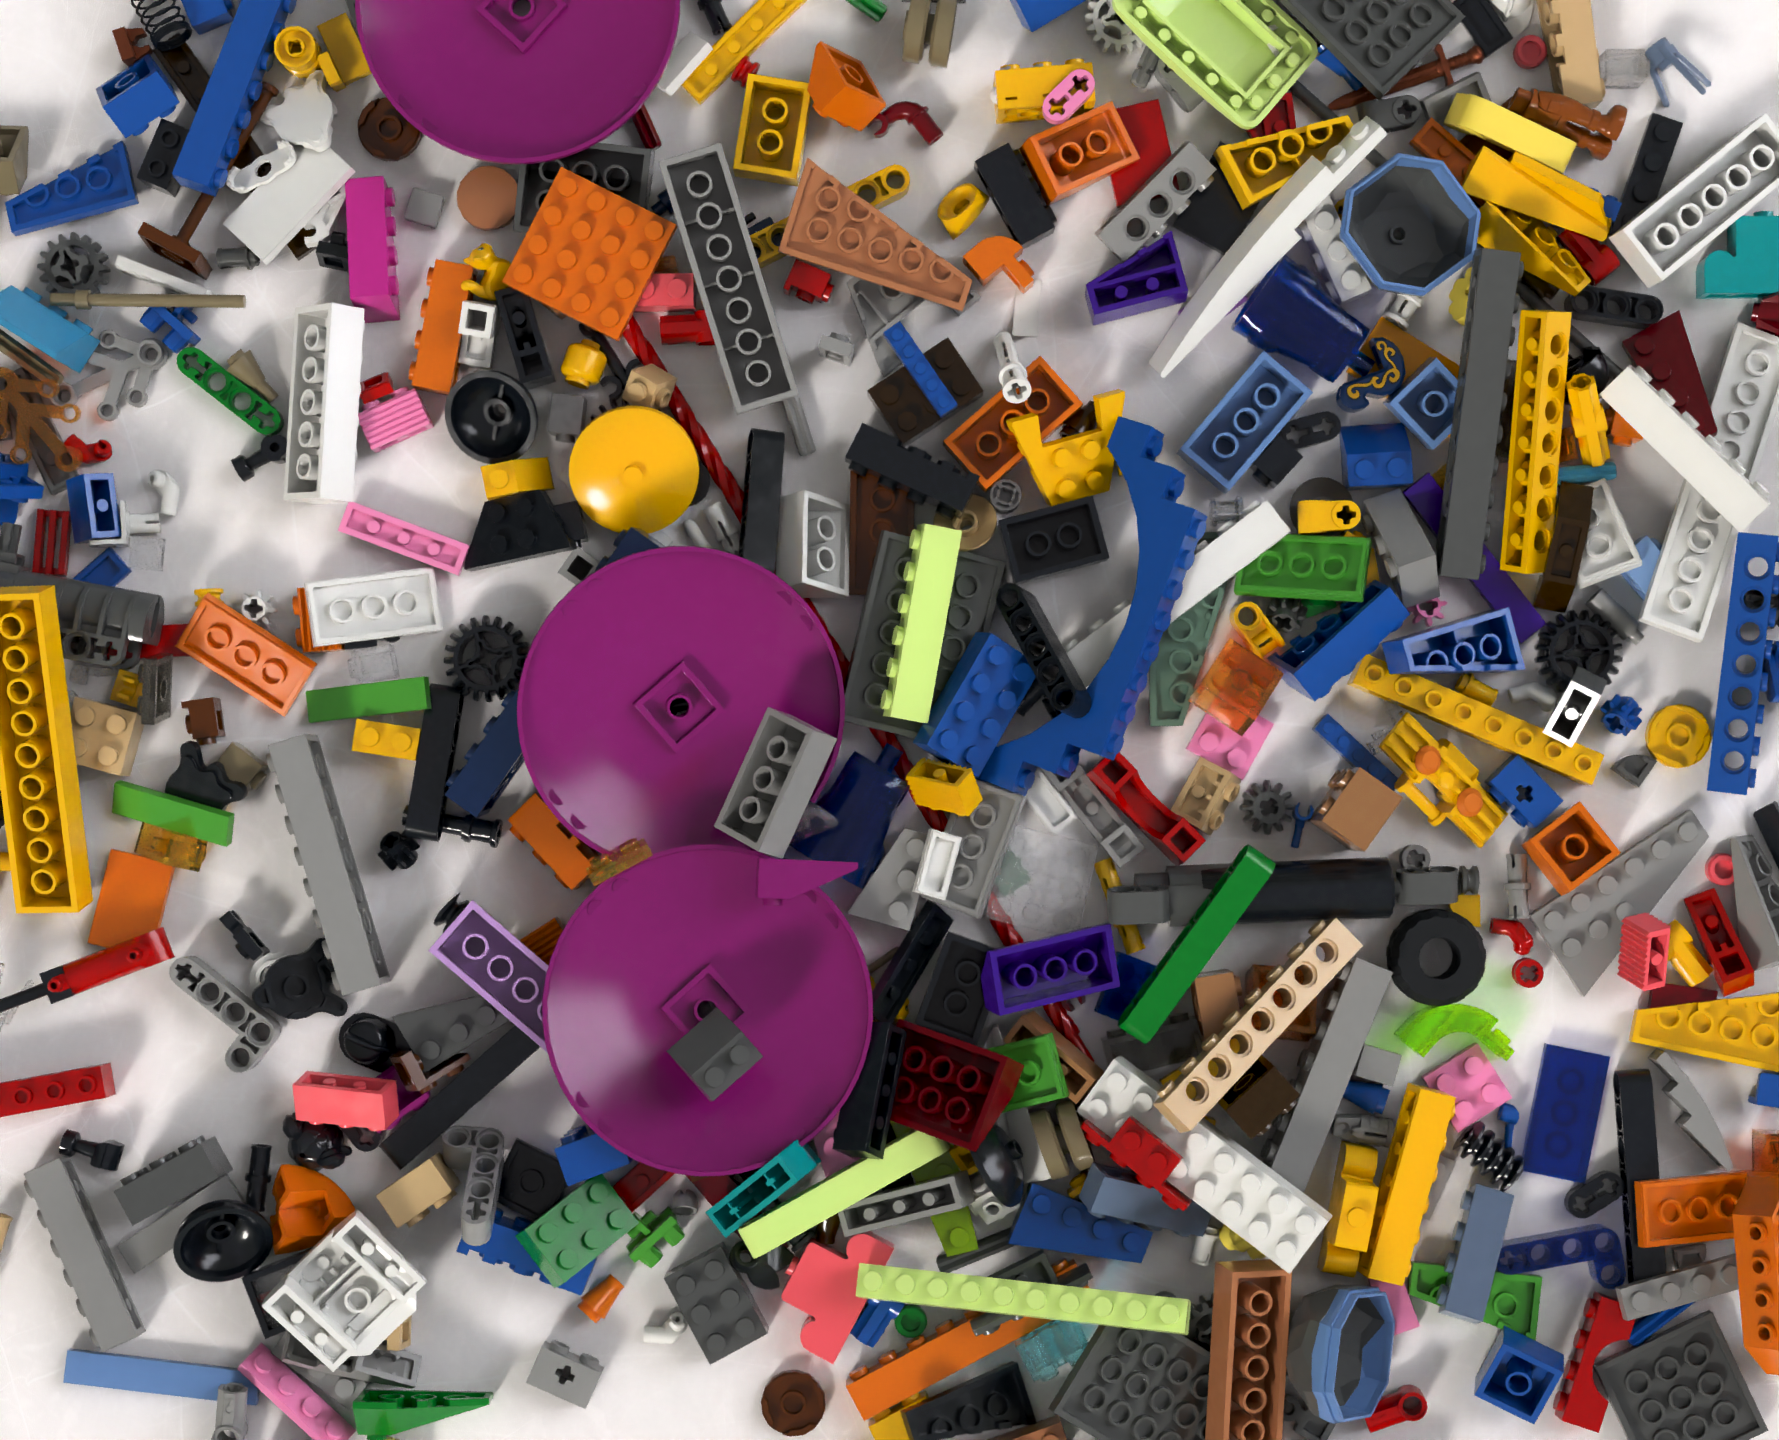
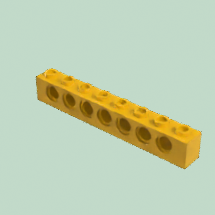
[1500,310,1572,574]
[1347,654,1604,785]

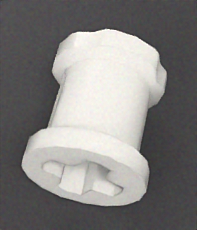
[1382,294,1424,331]

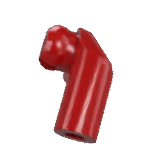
[63,434,112,464]
[1489,918,1534,955]

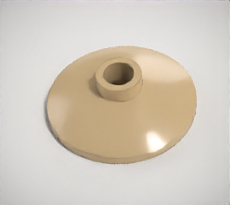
[933,494,997,552]

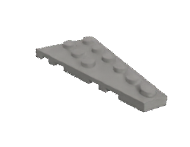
[1529,810,1709,997]

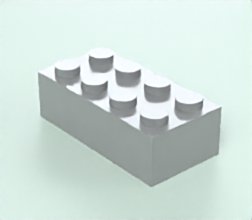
[714,707,837,859]

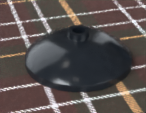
[970,1124,1024,1207]

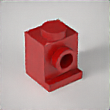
[783,259,835,304]

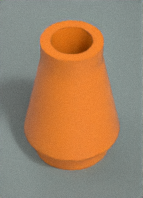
[577,1274,624,1323]

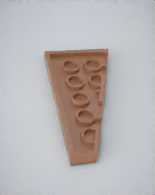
[778,158,973,312]

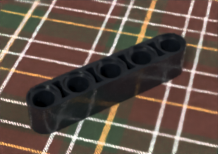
[738,428,785,573]
[996,583,1092,719]
[405,683,464,842]

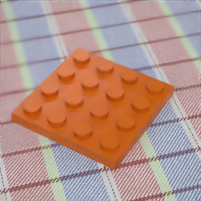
[502,167,677,342]

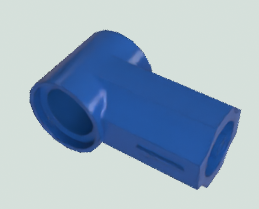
[850,1299,905,1348]

